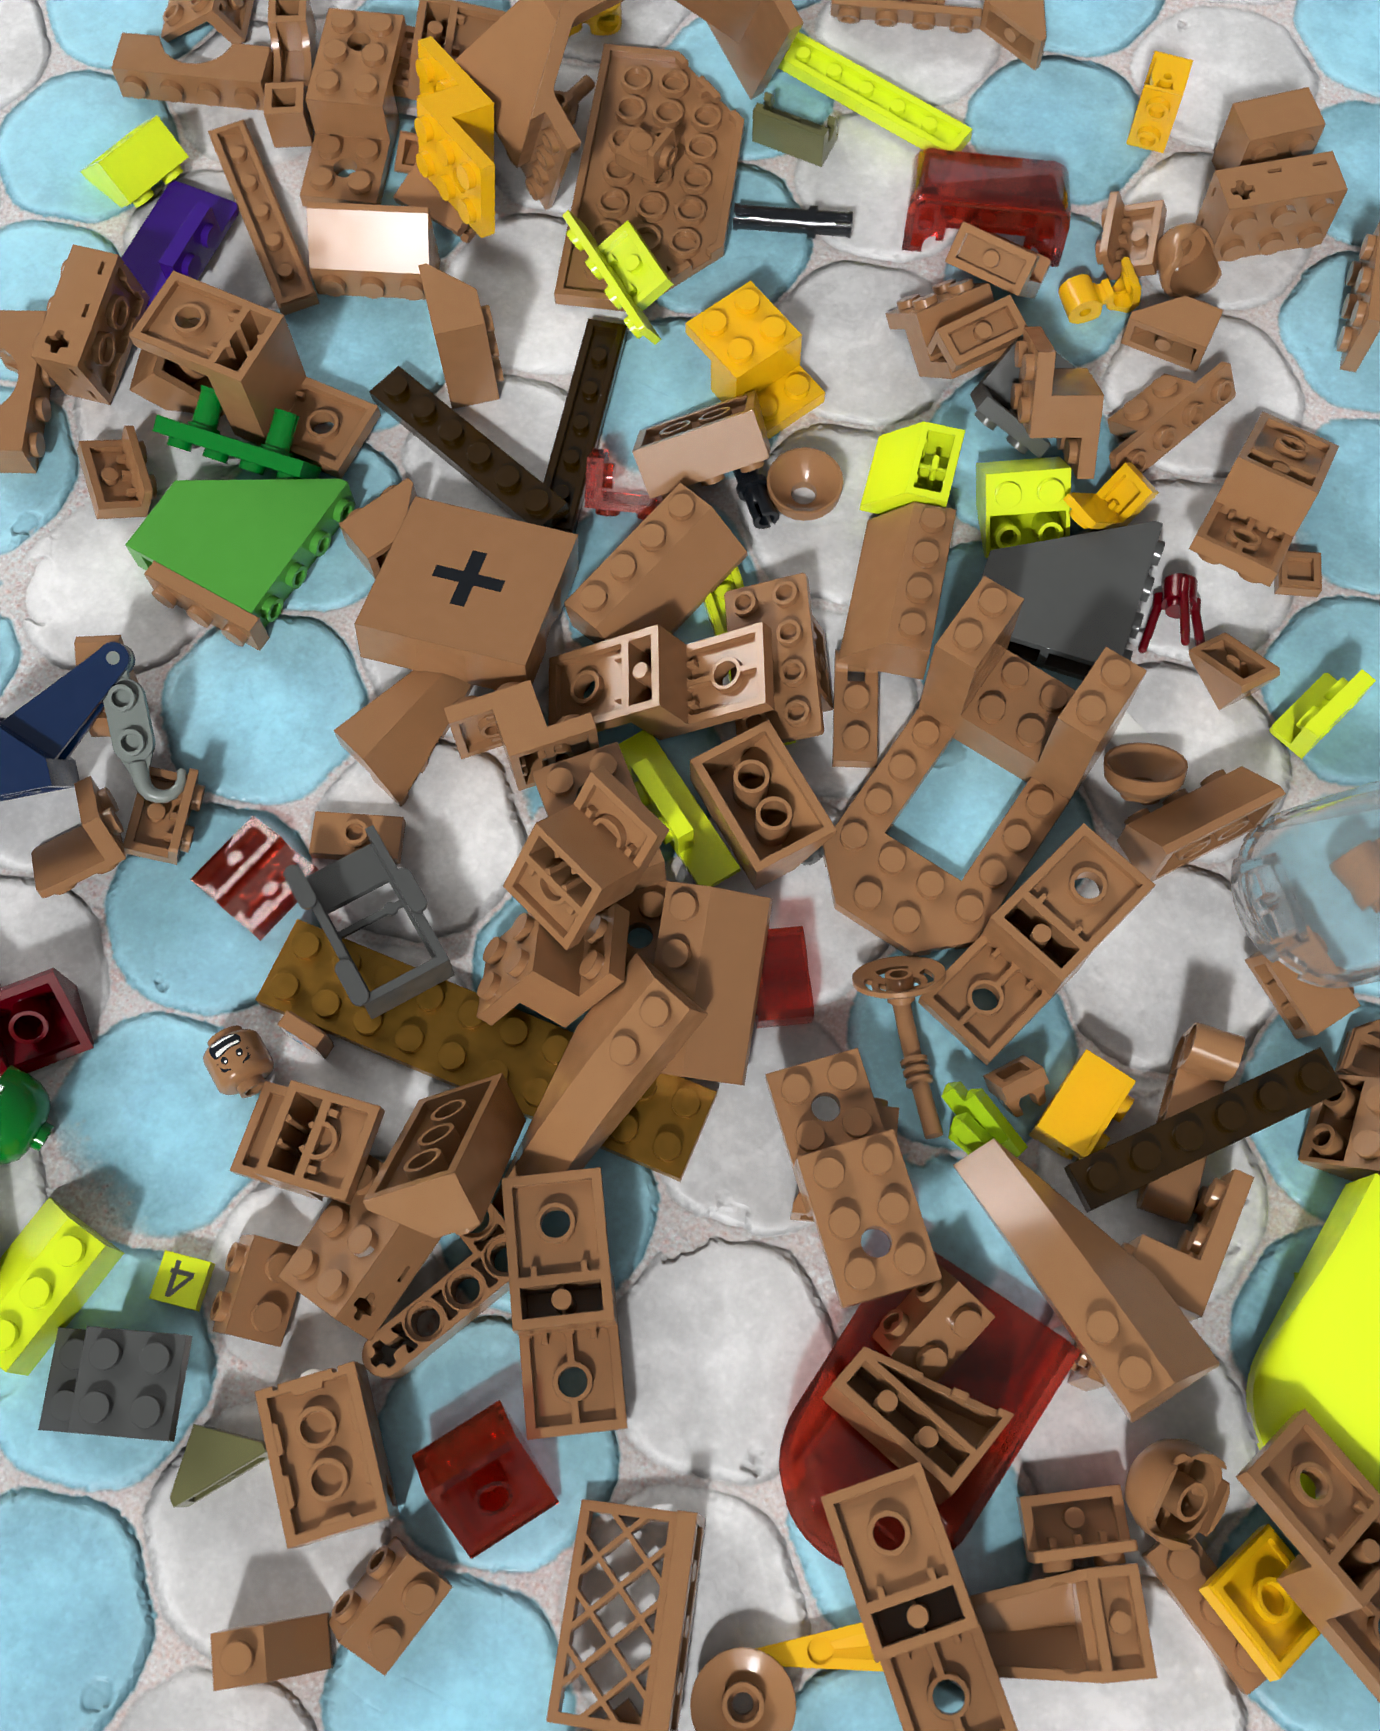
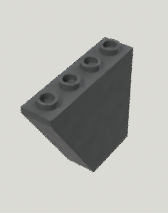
[980,521,1165,680]

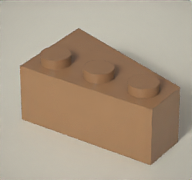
[822,1346,1015,1505]

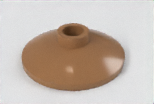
[690,1647,796,1731]

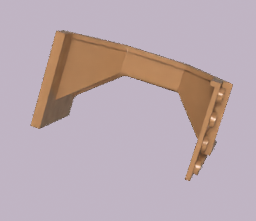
[454,0,804,210]

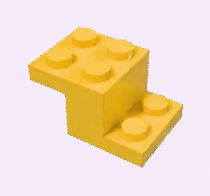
[685,280,825,439]

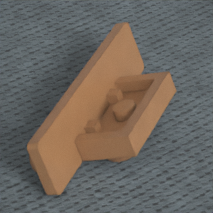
[830,0,983,33]
[1107,361,1236,475]

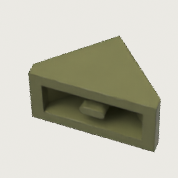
[169,1424,268,1508]

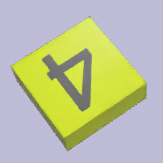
[149,1250,215,1312]

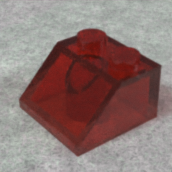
[411,1400,559,1559]

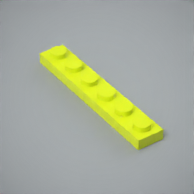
[778,32,973,165]

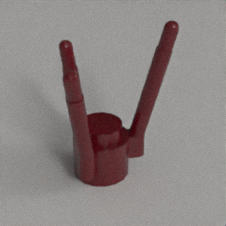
[1138,573,1205,653]

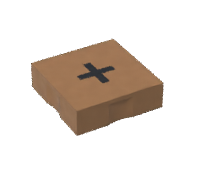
[354,496,579,690]

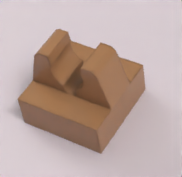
[983,1055,1049,1117]

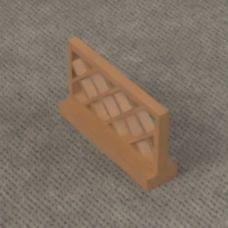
[546,1499,706,1731]

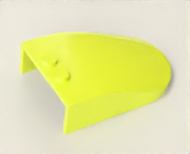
[1246,1173,1380,1499]

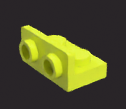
[1269,669,1376,759]

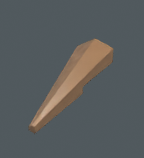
[333,670,474,807]

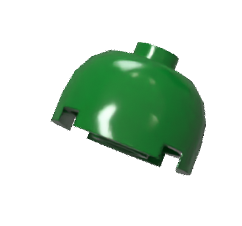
[0,1065,54,1164]

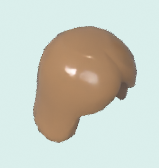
[1157,222,1222,299]

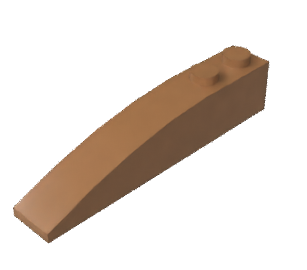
[492,952,708,1216]
[953,1138,1220,1423]

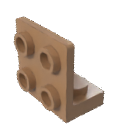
[161,0,254,44]

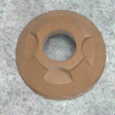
[766,447,843,521]
[1103,743,1188,805]

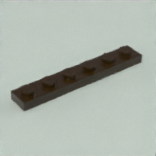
[369,366,570,528]
[1064,1047,1345,1213]

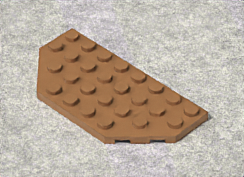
[554,44,744,312]

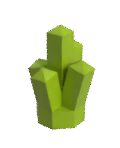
[941,1081,1028,1157]

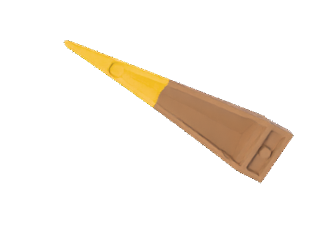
[755,1563,1158,1683]

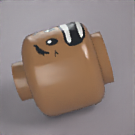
[203,1025,274,1098]

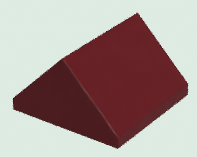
[0,968,94,1076]

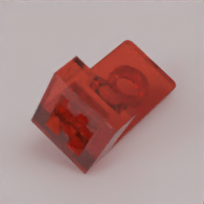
[584,448,663,520]

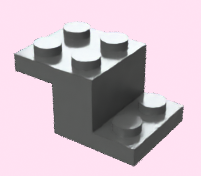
[38,1326,192,1442]

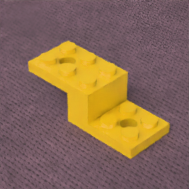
[414,36,495,238]

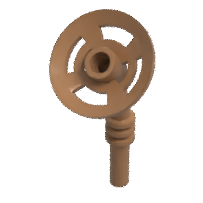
[852,956,946,1139]

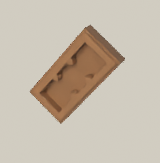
[309,811,406,864]

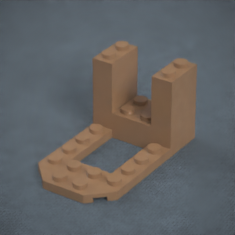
[822,576,1147,956]

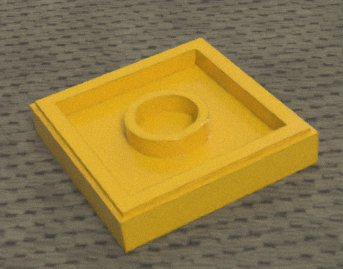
[1198,1523,1321,1682]

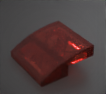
[190,815,318,941]

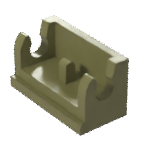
[752,92,838,167]

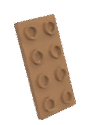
[724,573,833,743]

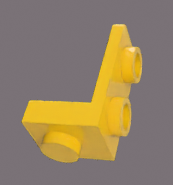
[1063,462,1159,529]

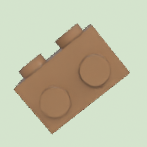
[1095,191,1167,281]
[77,425,157,519]
[123,767,205,865]
[210,1235,298,1347]
[872,1264,995,1382]
[1016,1484,1139,1573]
[328,1536,453,1676]

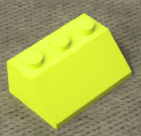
[0,1197,124,1376]

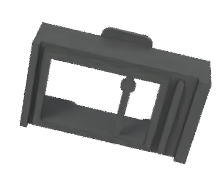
[283,825,455,1019]

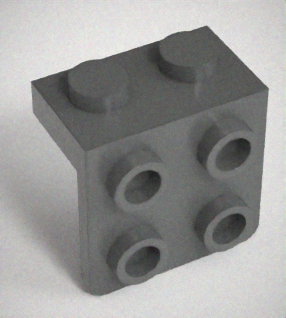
[970,334,1077,458]

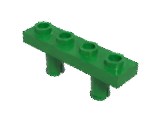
[152,385,322,479]

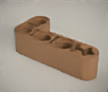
[1136,1022,1245,1224]
[362,1203,510,1380]

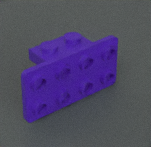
[121,181,239,311]

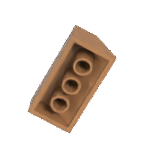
[564,483,748,644]
[838,502,956,680]
[654,881,773,1086]
[363,1073,526,1238]

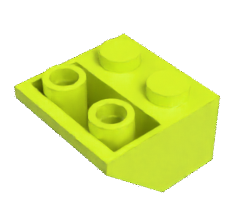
[860,421,965,515]
[976,456,1071,558]

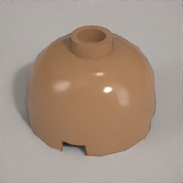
[1125,1439,1230,1551]

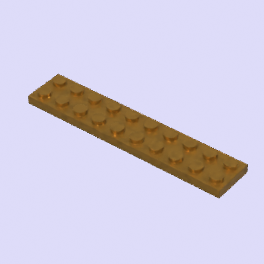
[255,919,717,1182]

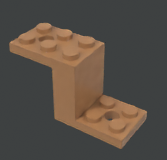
[129,271,381,479]

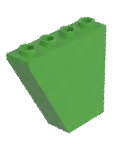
[125,479,356,628]

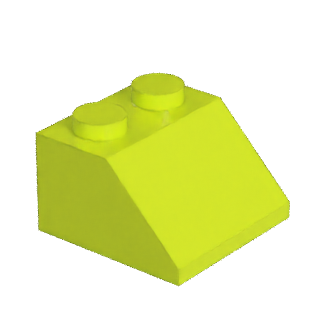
[80,115,189,208]

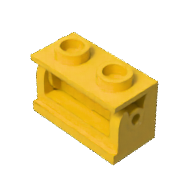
[1126,51,1193,153]
[1029,1049,1136,1161]

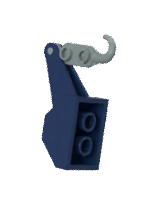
[0,642,187,803]

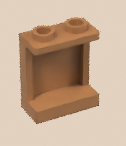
[945,221,1051,299]

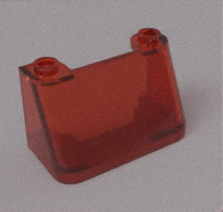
[902,148,1071,267]

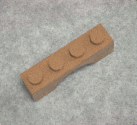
[264,0,317,148]
[111,32,274,111]
[0,310,56,473]

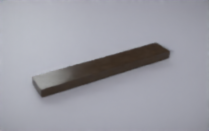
[543,319,628,534]

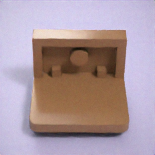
[31,776,126,898]

